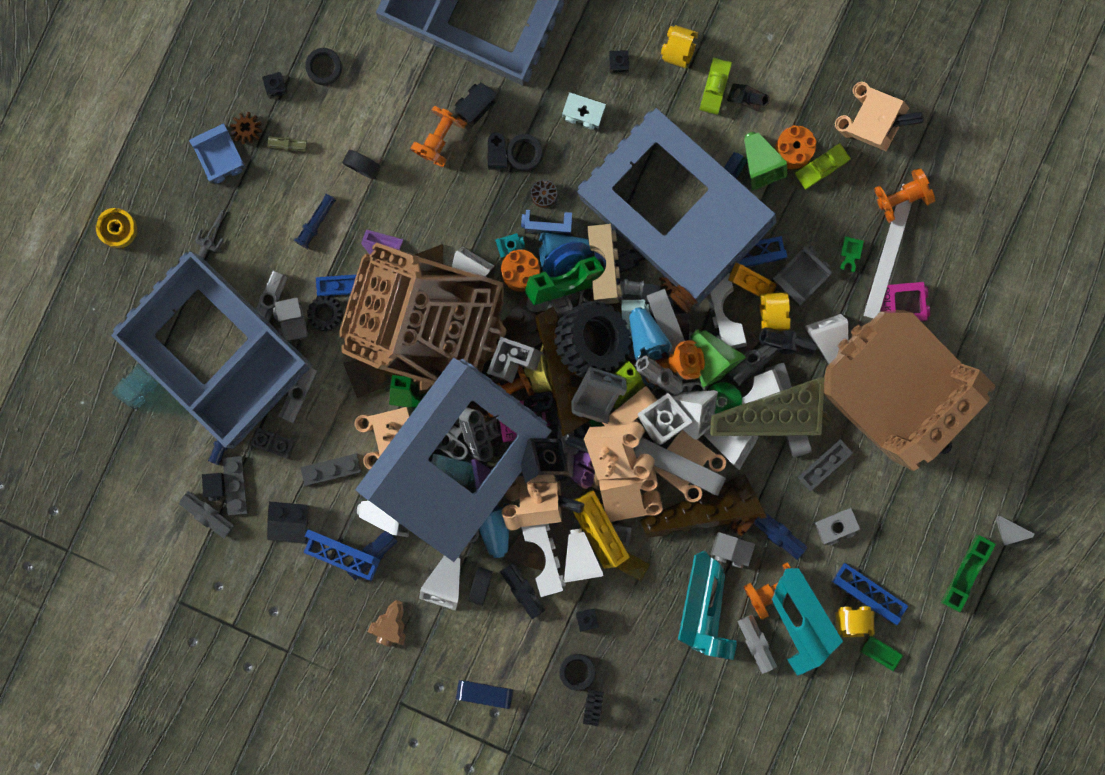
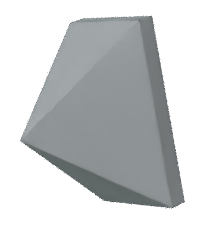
[996,516,1034,546]

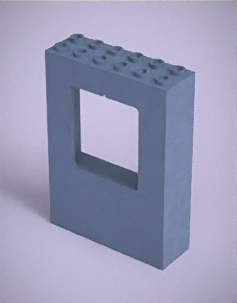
[376,0,564,86]
[577,108,776,306]
[111,251,313,449]
[355,357,551,562]

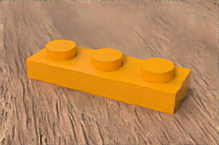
[728,263,777,297]

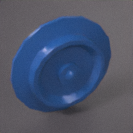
[542,241,593,277]

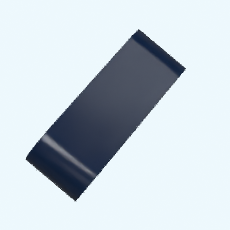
[455,680,514,709]

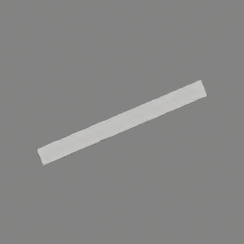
[864,184,912,319]

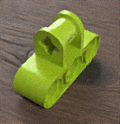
[699,57,732,115]
[795,143,851,190]

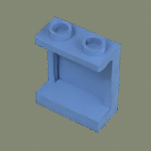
[189,123,245,184]
[521,210,572,236]

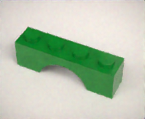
[525,256,604,306]
[389,375,427,408]
[940,535,996,612]

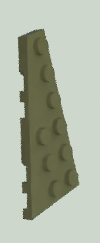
[710,377,824,436]

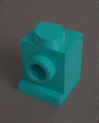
[495,233,525,260]

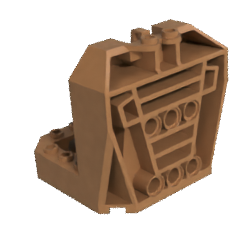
[339,242,506,384]
[824,310,996,471]

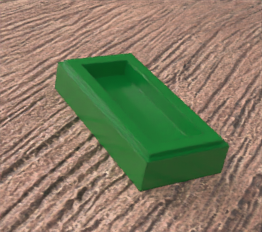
[860,636,903,672]

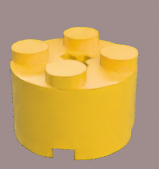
[661,25,698,69]
[96,208,137,248]
[759,293,790,331]
[835,606,875,637]

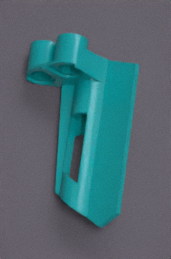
[678,551,737,660]
[772,568,843,676]

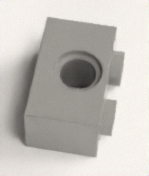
[814,508,860,546]

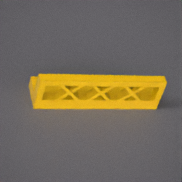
[573,491,630,569]

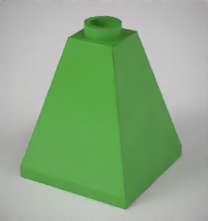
[744,132,787,191]
[690,330,746,387]

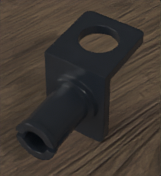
[727,83,770,111]

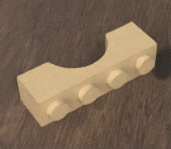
[588,224,622,304]

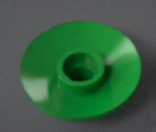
[707,382,742,414]

